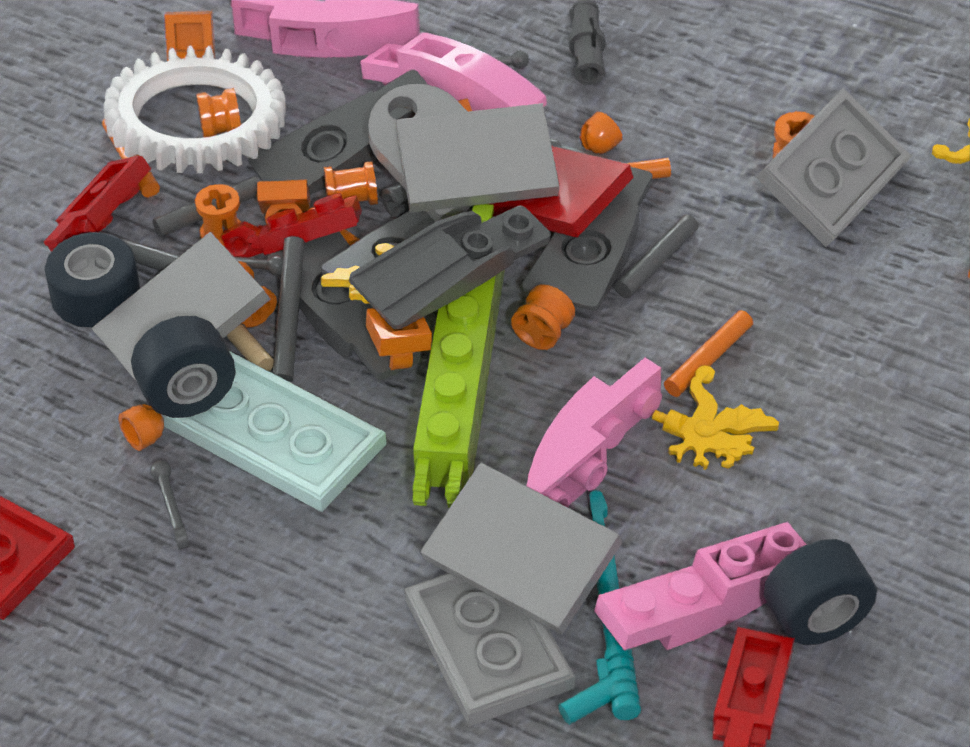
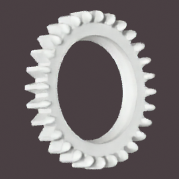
[104,46,286,173]

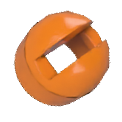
[580,112,623,154]
[118,404,164,451]

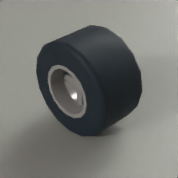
[44,232,140,328]
[131,316,236,418]
[764,539,878,645]

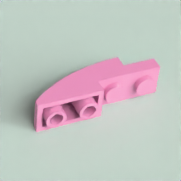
[231,0,420,58]
[360,32,547,111]
[527,357,662,508]
[594,522,807,650]

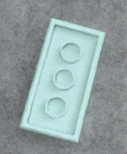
[161,351,386,512]

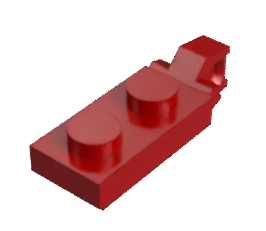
[44,155,151,252]
[221,193,362,258]
[712,627,794,747]

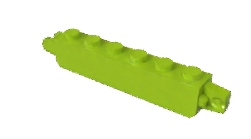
[413,204,505,508]

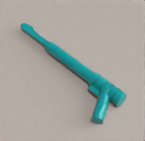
[558,490,641,725]

